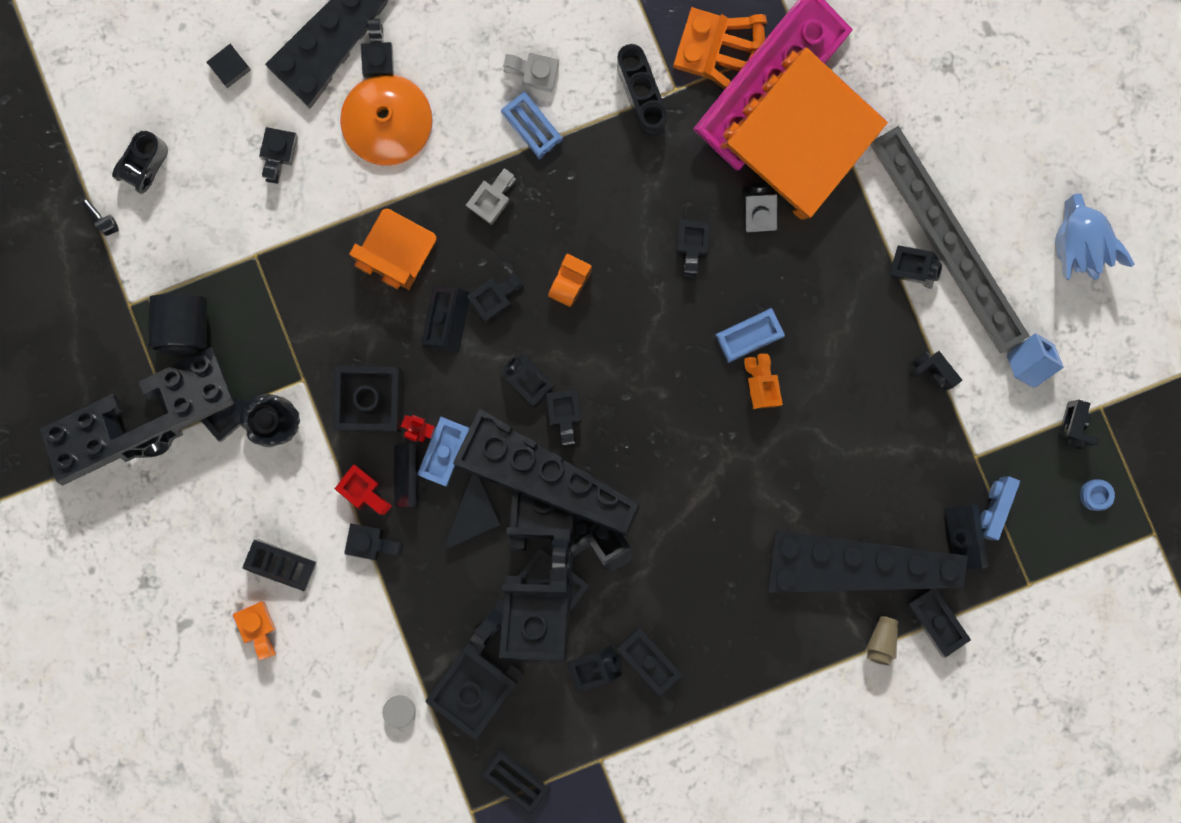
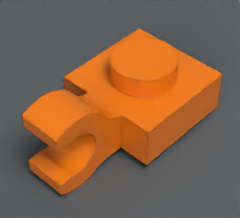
[744,354,783,409]
[233,601,276,660]

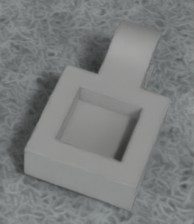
[503,52,559,92]
[466,168,516,225]

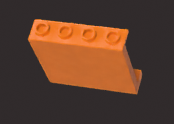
[719,47,888,220]

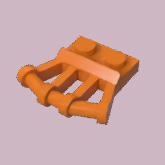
[673,7,767,90]

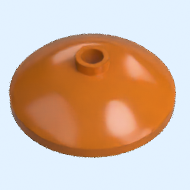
[340,74,433,166]

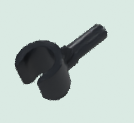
[82,200,119,236]

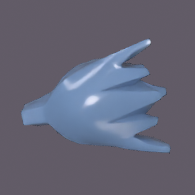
[1055,193,1135,280]

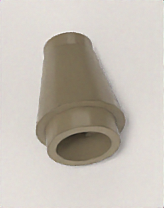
[865,616,899,666]

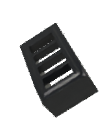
[242,539,317,591]

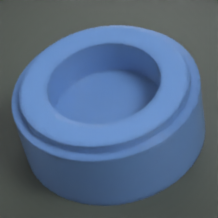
[1080,479,1115,511]

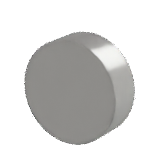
[382,695,416,729]

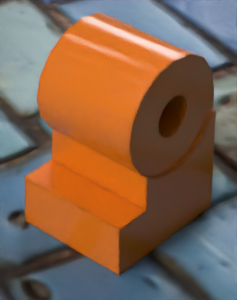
[548,254,592,307]

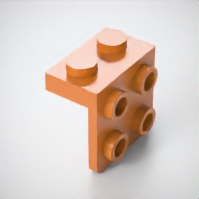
[349,209,437,290]

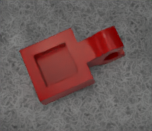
[401,415,436,443]
[334,465,392,516]

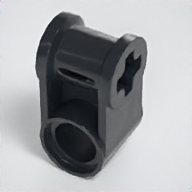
[112,131,168,194]

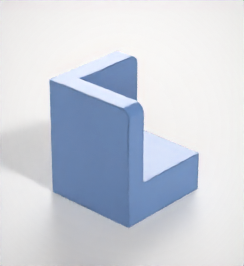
[1007,333,1064,388]

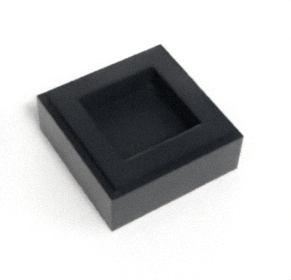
[206,43,251,88]

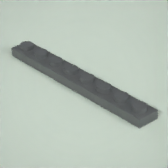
[870,126,1030,354]

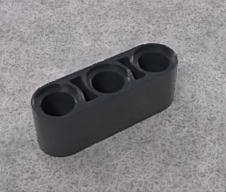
[617,44,667,136]

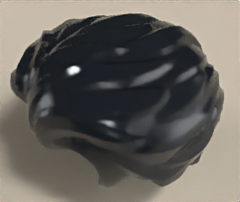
[239,394,300,447]

